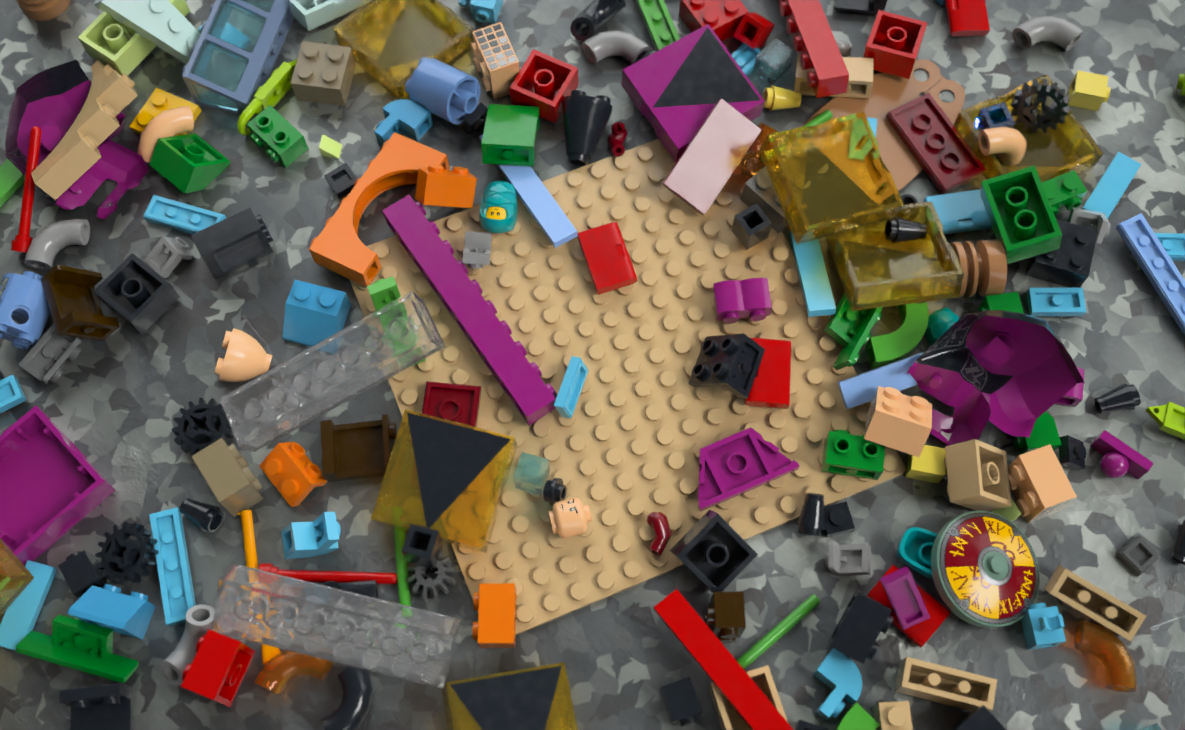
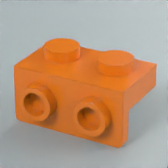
[259,442,327,507]

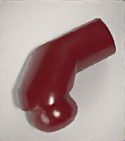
[607,122,627,156]
[647,512,672,556]

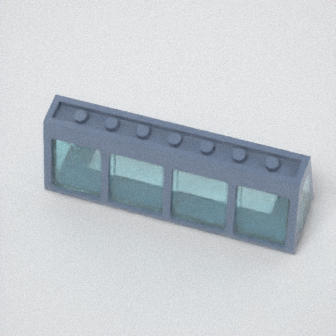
[182,0,294,118]

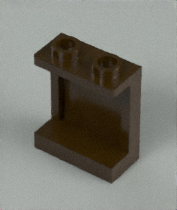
[41,265,120,341]
[320,414,399,482]

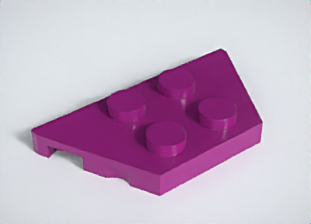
[698,427,800,512]

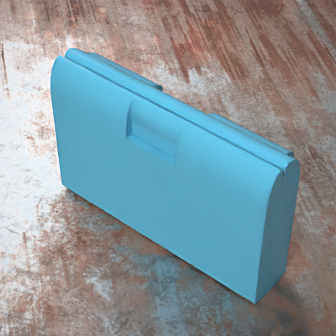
[923,189,992,236]

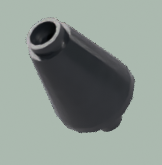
[562,90,612,166]

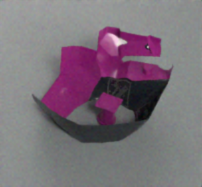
[5,59,148,219]
[907,310,1086,446]

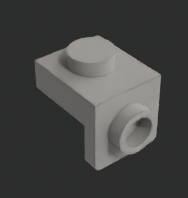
[1068,207,1110,245]
[462,231,492,268]
[825,541,871,576]

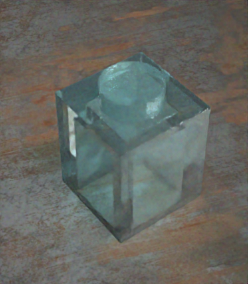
[754,38,795,84]
[513,452,551,495]

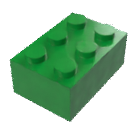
[981,165,1062,264]

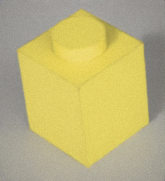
[1068,71,1110,111]
[905,445,948,484]

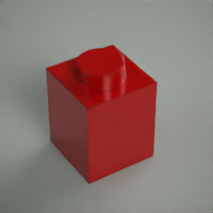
[733,12,775,49]

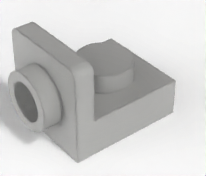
[145,236,194,278]

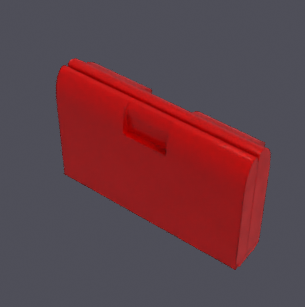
[945,0,990,36]
[577,222,638,295]
[745,338,791,409]
[866,564,950,648]

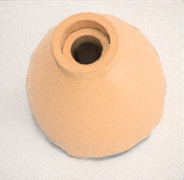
[214,328,272,382]

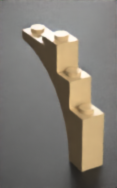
[31,60,138,200]

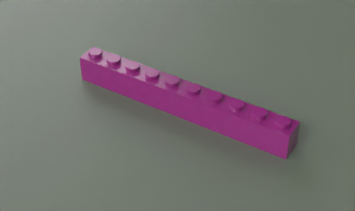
[382,195,557,426]

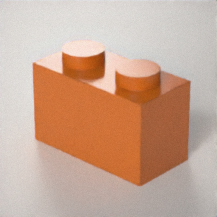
[415,165,477,208]
[472,584,517,648]

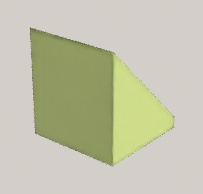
[319,135,342,158]
[991,499,1021,522]

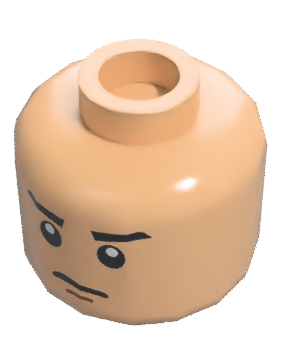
[548,497,592,538]

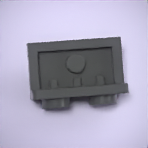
[18,323,83,385]

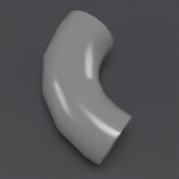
[1012,16,1084,51]
[581,30,650,64]
[24,219,90,270]
[160,604,216,685]

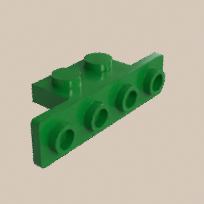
[824,286,895,370]
[16,614,138,683]

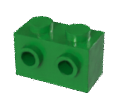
[247,105,309,168]
[1042,170,1088,215]
[821,429,885,480]

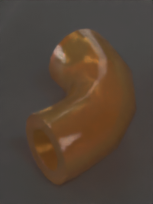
[741,122,782,178]
[1074,621,1137,693]
[255,645,336,695]

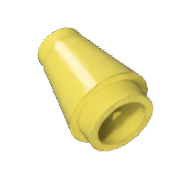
[763,85,801,111]

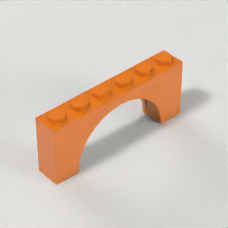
[309,132,450,287]

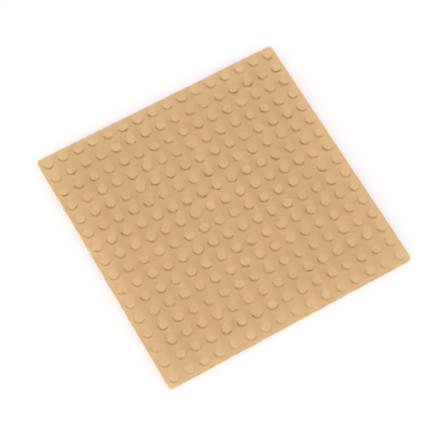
[350,139,906,635]

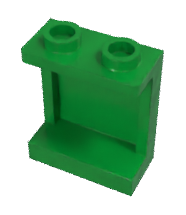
[481,104,540,166]

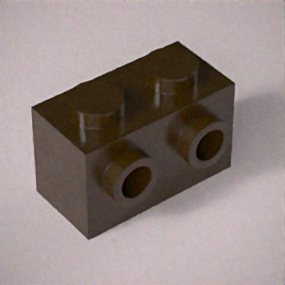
[705,591,746,643]

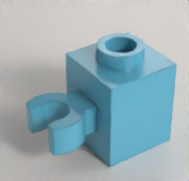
[458,0,503,24]
[1021,603,1066,650]

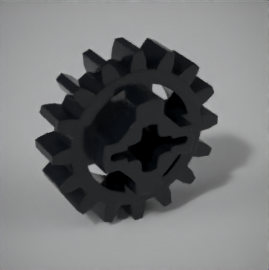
[1011,79,1070,133]
[172,398,236,456]
[95,522,159,586]

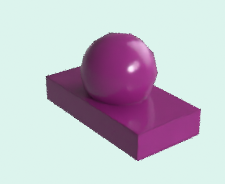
[1090,430,1153,479]
[880,566,930,630]

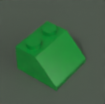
[149,133,231,193]

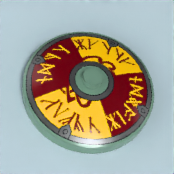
[931,510,1040,628]

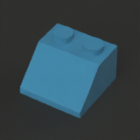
[282,280,351,353]
[67,584,156,640]

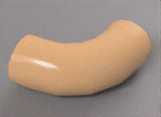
[138,106,194,163]
[978,127,1027,166]

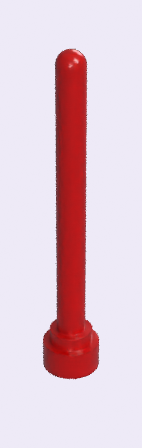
[11,126,42,253]
[258,563,397,587]

